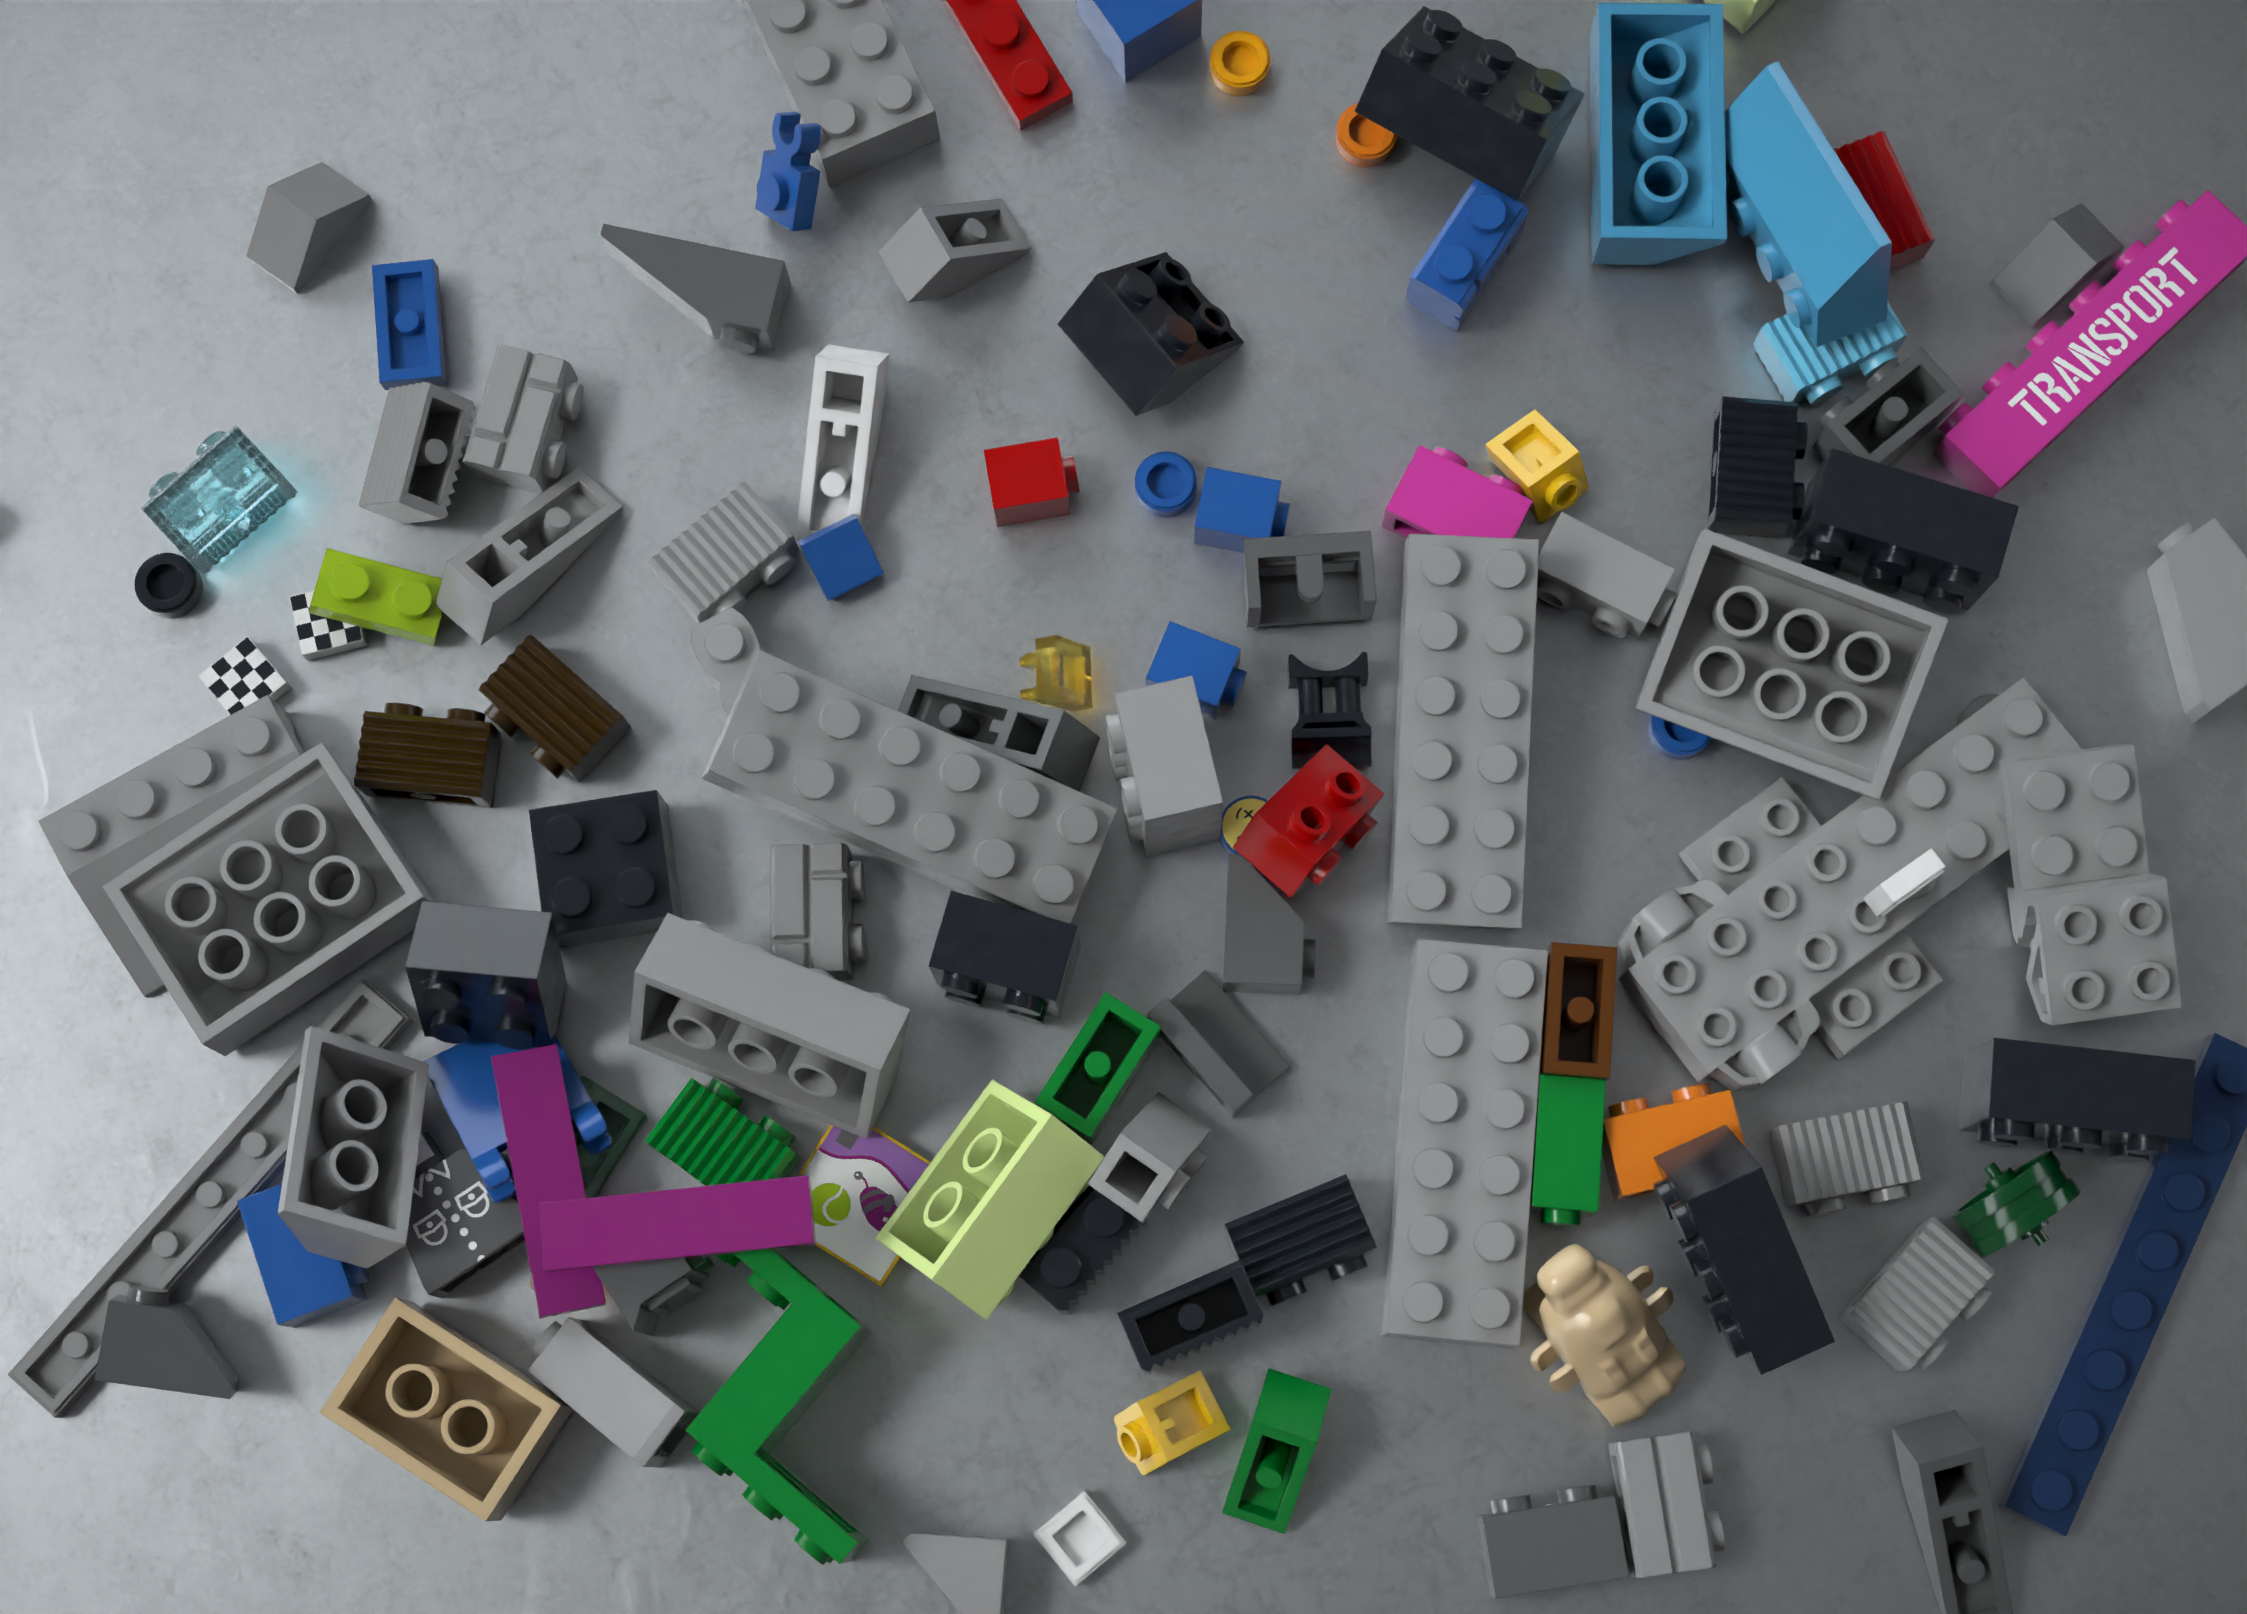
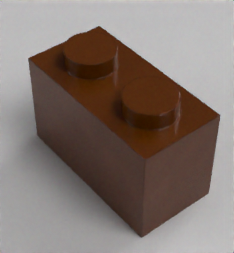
[1539,942,1617,1081]

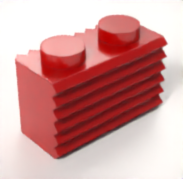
[1833,131,1935,271]

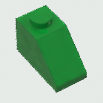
[1222,1368,1332,1534]

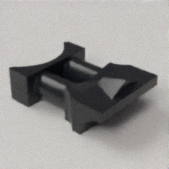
[1287,652,1372,769]

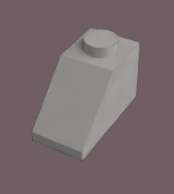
[878,198,1032,303]

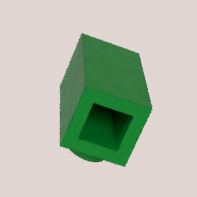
[1529,1074,1606,1227]

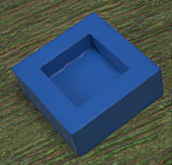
[798,514,884,601]

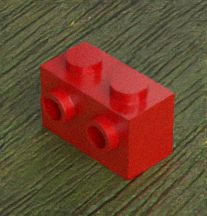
[1233,744,1384,898]

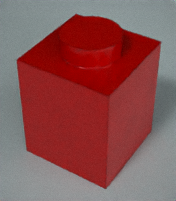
[984,437,1080,527]

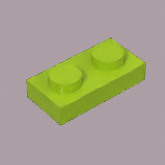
[309,548,443,646]

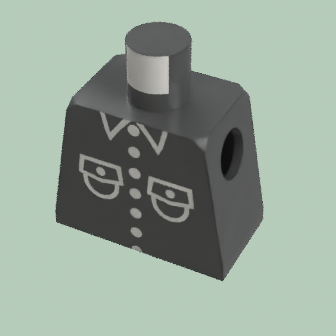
[406,1131,525,1298]

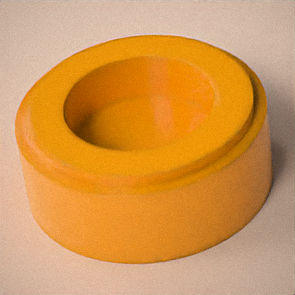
[1210,31,1271,96]

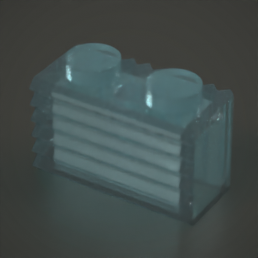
[141,425,297,574]

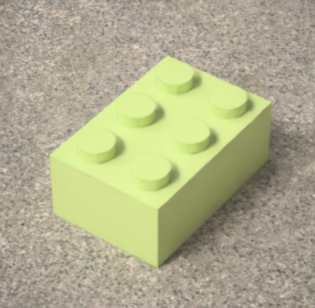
[875,1080,1105,1320]

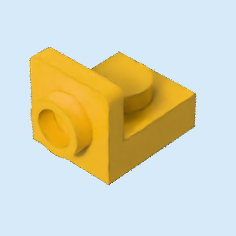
[1485,409,1589,523]
[1114,1370,1231,1476]

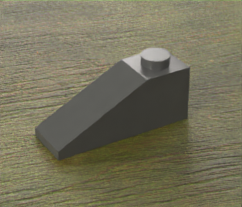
[600,224,791,353]
[898,675,1100,792]
[1892,1410,2013,1614]

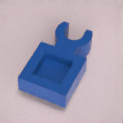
[755,111,821,231]

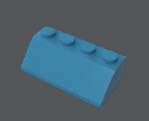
[1589,3,1727,265]
[1725,61,1892,348]

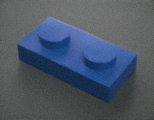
[372,259,447,390]

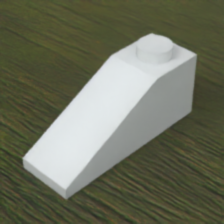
[795,344,890,541]

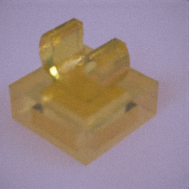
[1019,635,1093,712]

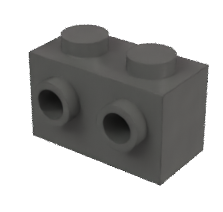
[1812,347,1964,465]

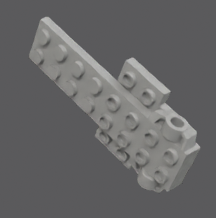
[1618,677,2082,1092]

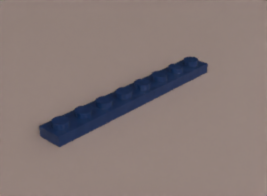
[1998,1033,2247,1536]

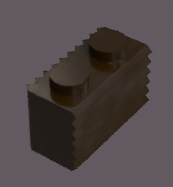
[478,634,631,783]
[354,703,501,808]

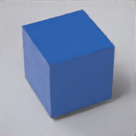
[1076,0,1202,83]

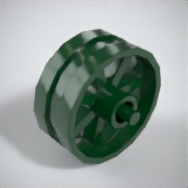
[1952,1150,2081,1258]

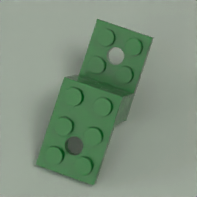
[685,1249,872,1565]

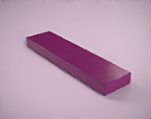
[491,1044,606,1319]
[539,1176,816,1272]

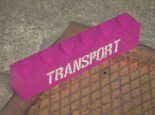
[1932,190,2247,498]

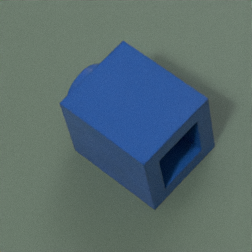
[1194,467,1290,553]
[1146,621,1247,720]

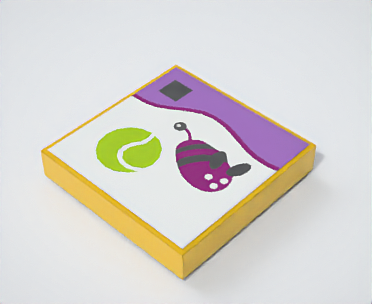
[797,1125,931,1287]

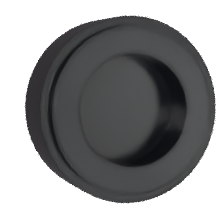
[134,553,203,618]

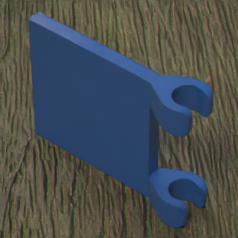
[423,1035,612,1203]

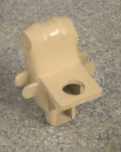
[1522,1243,1686,1428]

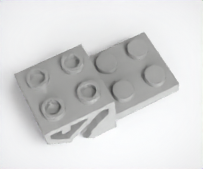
[1999,743,2182,1026]

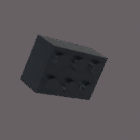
[1354,6,1585,201]
[1787,448,2019,612]
[1958,1038,2196,1162]
[1653,1124,1835,1375]

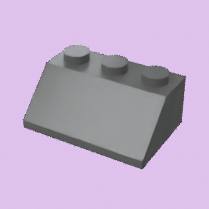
[278,1026,430,1268]

